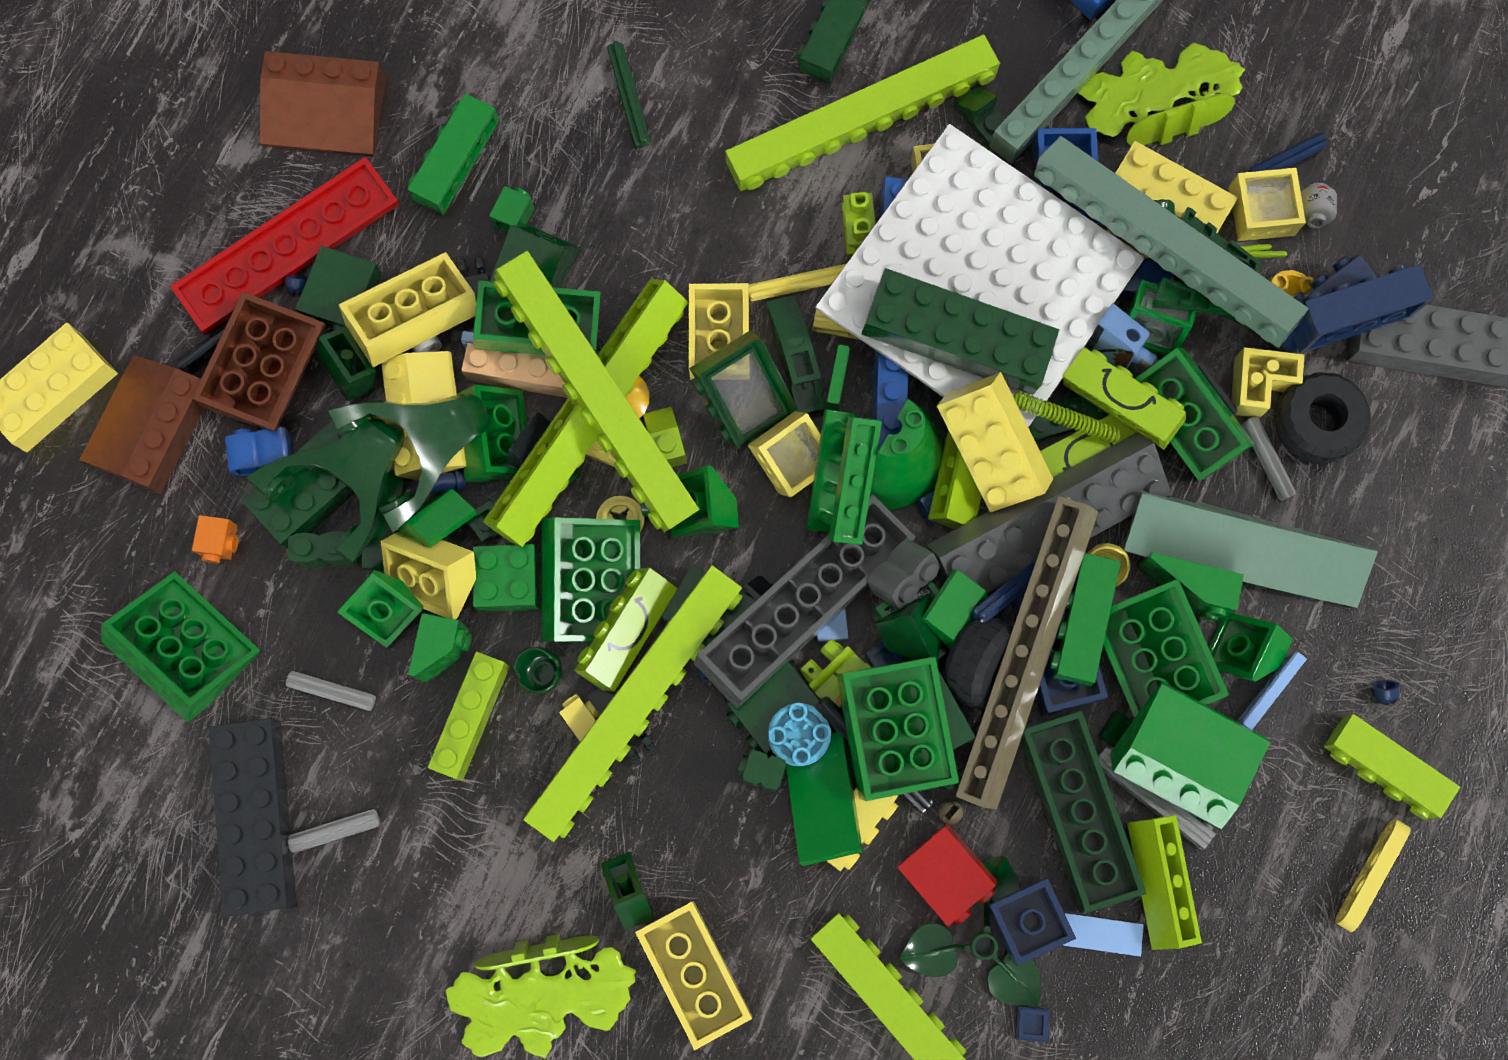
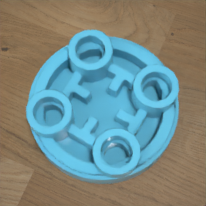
[768,703,831,766]

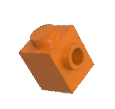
[192,515,238,563]

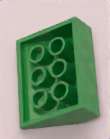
[542,517,640,642]
[101,571,260,723]
[1103,579,1230,718]
[836,657,959,801]
[1110,681,1271,829]

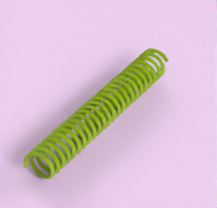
[1013,391,1120,445]

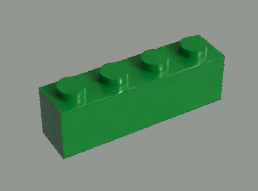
[407,93,500,216]
[1050,553,1121,687]

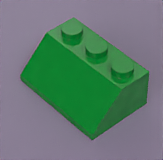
[457,385,528,483]

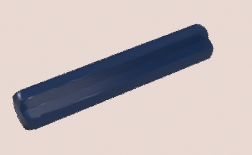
[1248,133,1328,183]
[972,563,1035,622]

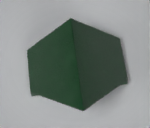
[874,594,941,668]

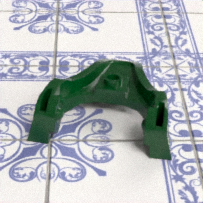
[328,392,490,533]
[246,414,406,564]

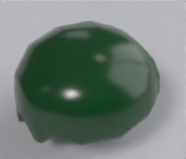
[513,647,562,694]

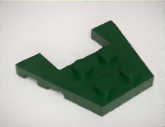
[1151,207,1262,316]

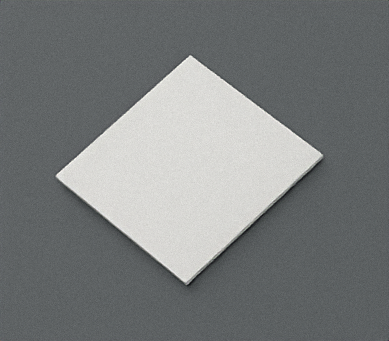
[816,124,1145,427]

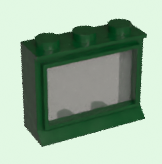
[689,330,799,449]

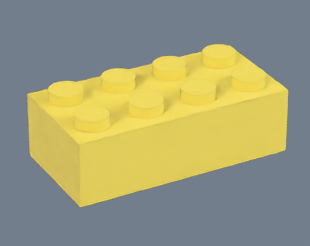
[1115,141,1238,233]
[339,252,477,367]
[0,323,118,452]
[937,372,1053,513]
[635,901,752,1050]

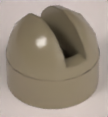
[938,799,963,825]

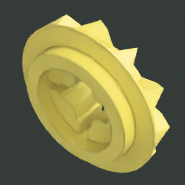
[596,496,645,533]

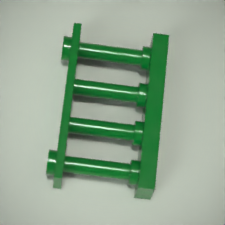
[806,409,882,545]

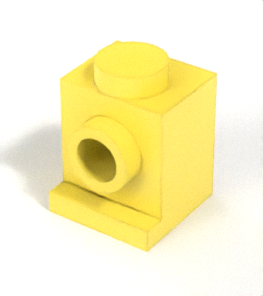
[559,694,600,741]

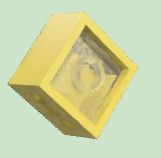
[1229,168,1306,241]
[748,411,821,498]

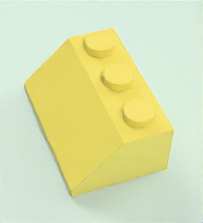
[381,532,476,619]

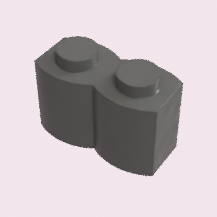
[867,539,940,609]

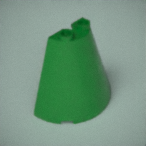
[870,399,944,511]

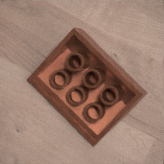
[260,51,386,157]
[192,292,325,432]
[79,355,204,495]

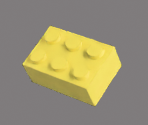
[689,283,749,380]

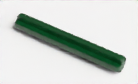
[607,41,650,148]

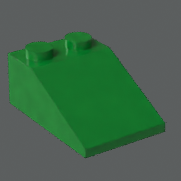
[1137,552,1244,622]

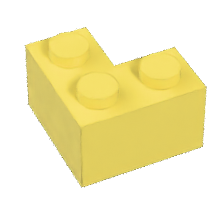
[1231,347,1304,418]

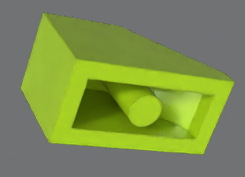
[643,407,687,467]

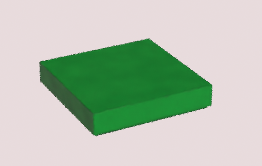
[826,344,850,411]

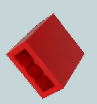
[897,823,997,926]

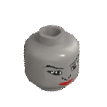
[1301,183,1337,228]

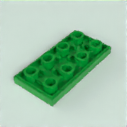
[786,732,863,866]

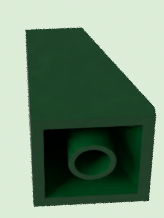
[490,224,581,288]

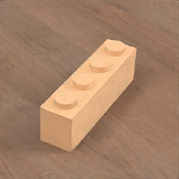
[461,343,568,398]

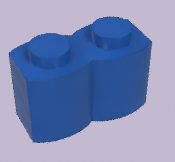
[225,425,293,476]

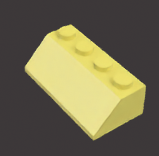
[381,351,466,481]

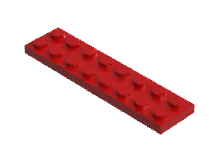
[170,156,400,335]

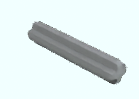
[1242,417,1296,501]
[286,671,376,711]
[287,809,380,853]

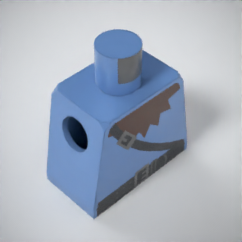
[1084,303,1157,370]

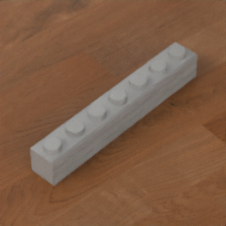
[1098,747,1216,849]

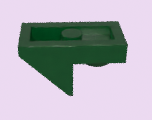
[954,87,1005,148]

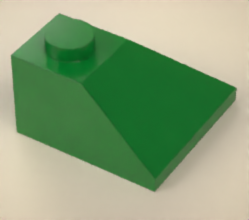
[671,465,739,538]
[1209,613,1293,682]

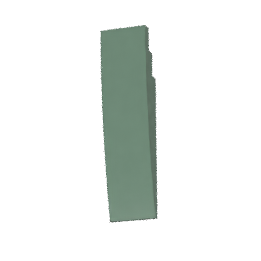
[1123,491,1378,608]

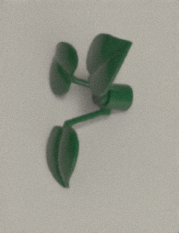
[900,856,1041,1007]

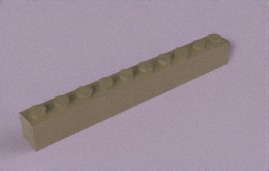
[956,496,1098,809]

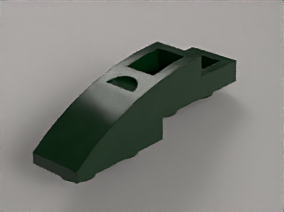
[765,295,826,413]

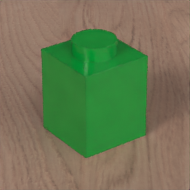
[489,186,535,233]

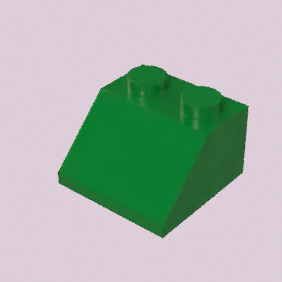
[408,613,472,683]

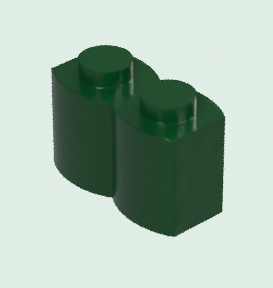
[288,531,358,569]

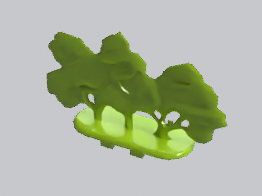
[1078,43,1245,146]
[445,934,636,1059]

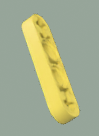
[1335,818,1410,932]

